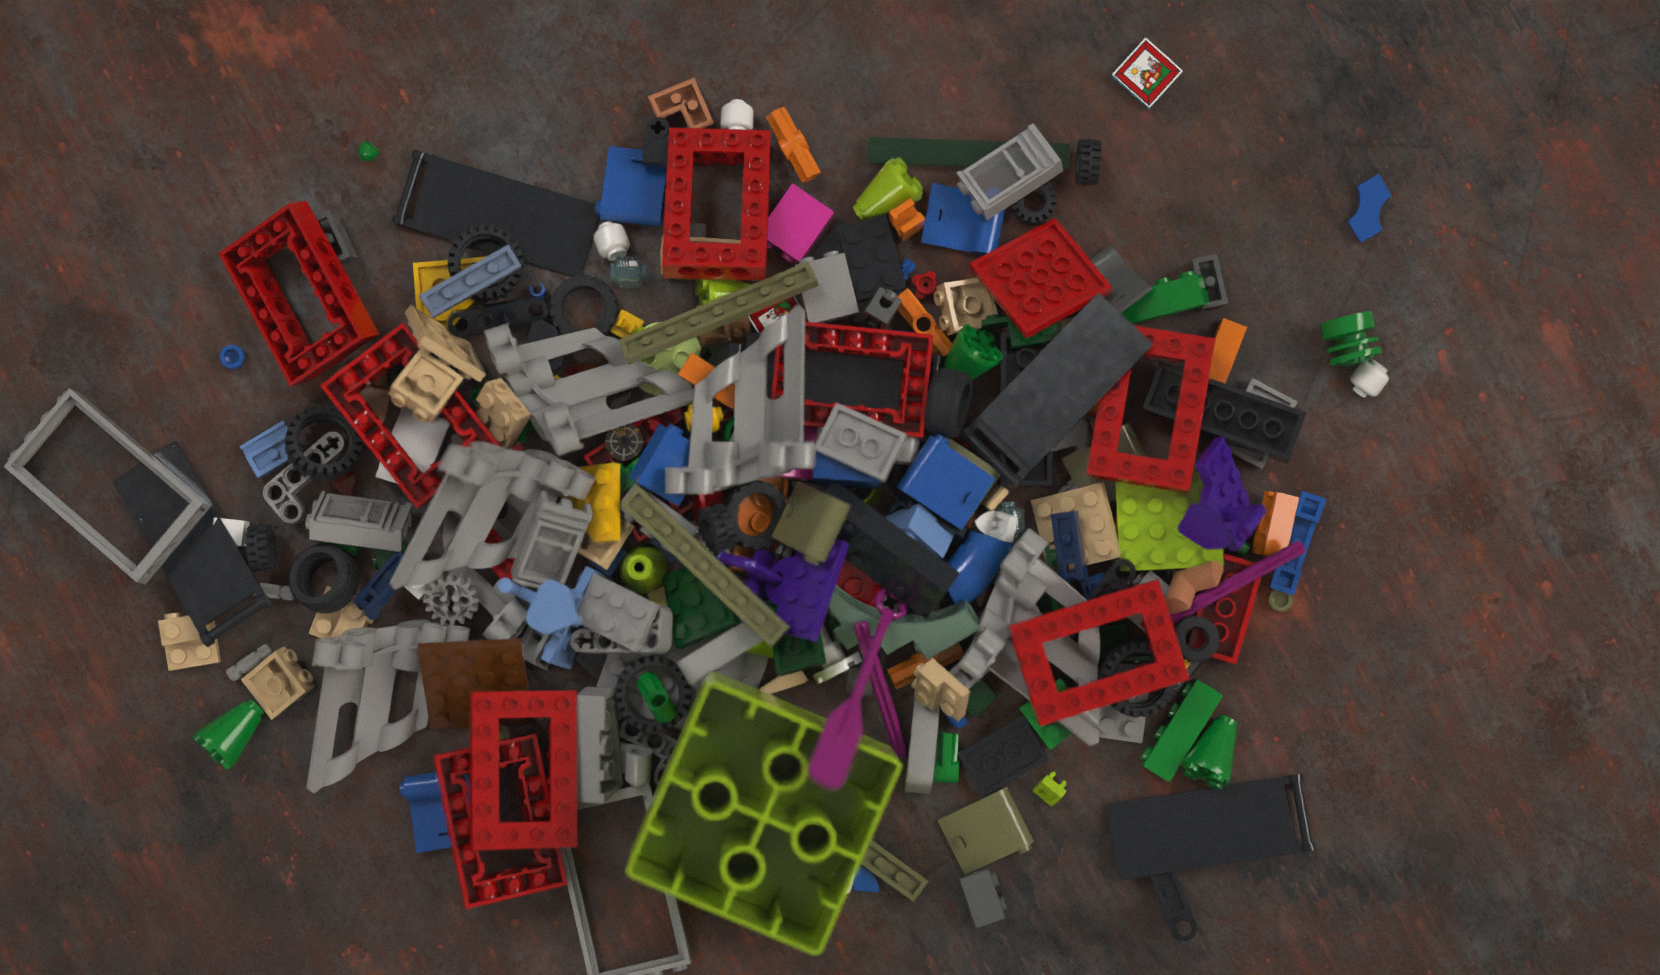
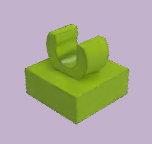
[1032,772,1066,807]

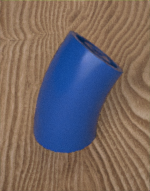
[945,528,1013,605]

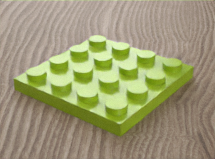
[1115,465,1224,572]

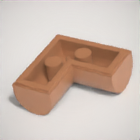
[648,78,714,129]
[1165,560,1224,614]

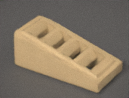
[980,483,1008,511]
[758,671,809,694]

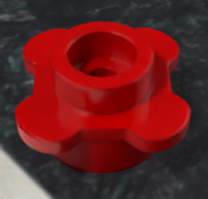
[912,271,938,299]

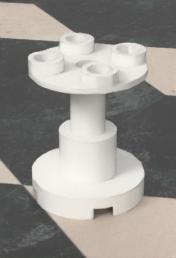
[813,610,863,685]

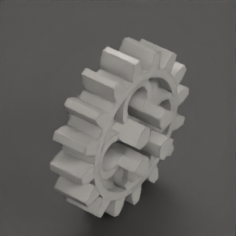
[423,571,480,626]

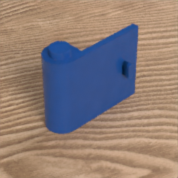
[596,146,667,227]
[921,183,1005,256]
[897,434,996,530]
[400,772,469,853]

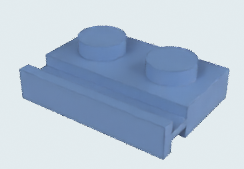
[239,421,303,478]

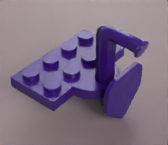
[1177,437,1266,551]
[717,539,849,643]

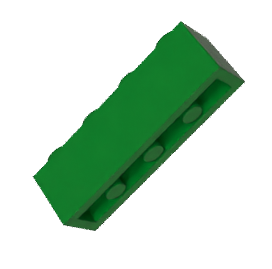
[1121,271,1210,325]
[1140,679,1223,782]

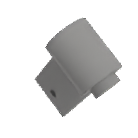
[620,742,652,787]

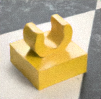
[610,309,645,338]

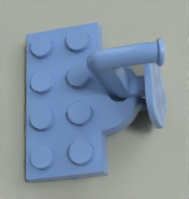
[497,566,615,670]

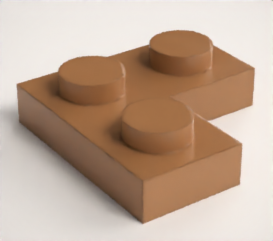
[700,315,751,348]

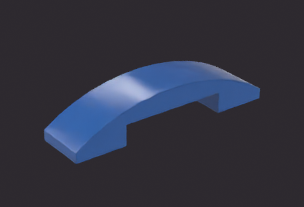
[1269,491,1326,595]

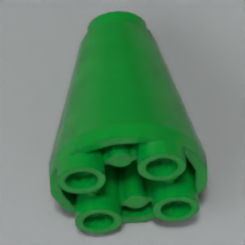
[941,324,1003,380]
[192,699,265,771]
[1181,715,1238,790]

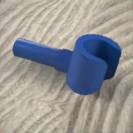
[530,283,550,319]

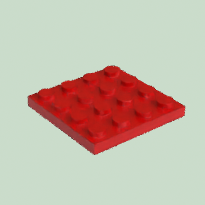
[970,218,1112,338]

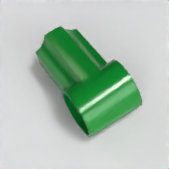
[636,672,676,723]
[933,732,959,784]

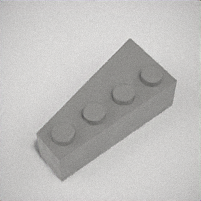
[576,687,624,803]

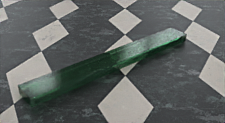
[867,137,1070,170]

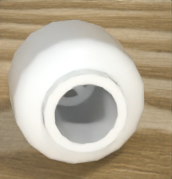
[720,99,754,130]
[594,221,630,261]
[1350,359,1389,398]

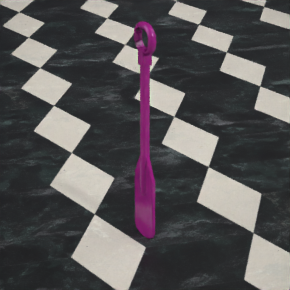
[808,588,908,789]

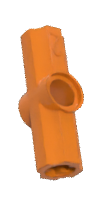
[766,107,821,184]
[897,288,952,356]
[887,642,964,689]

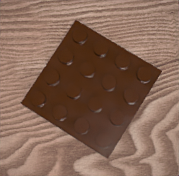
[417,638,533,729]

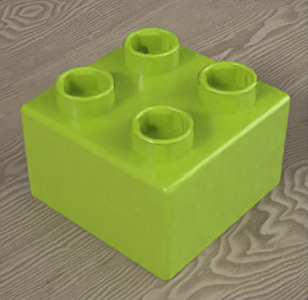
[627,671,901,955]

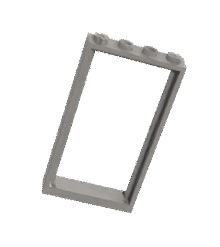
[4,388,211,584]
[560,781,692,975]

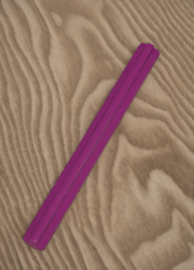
[1170,541,1305,624]
[854,620,908,758]

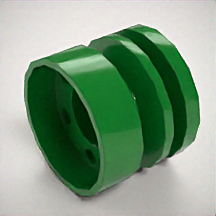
[1319,311,1383,366]

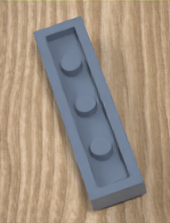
[419,245,522,319]

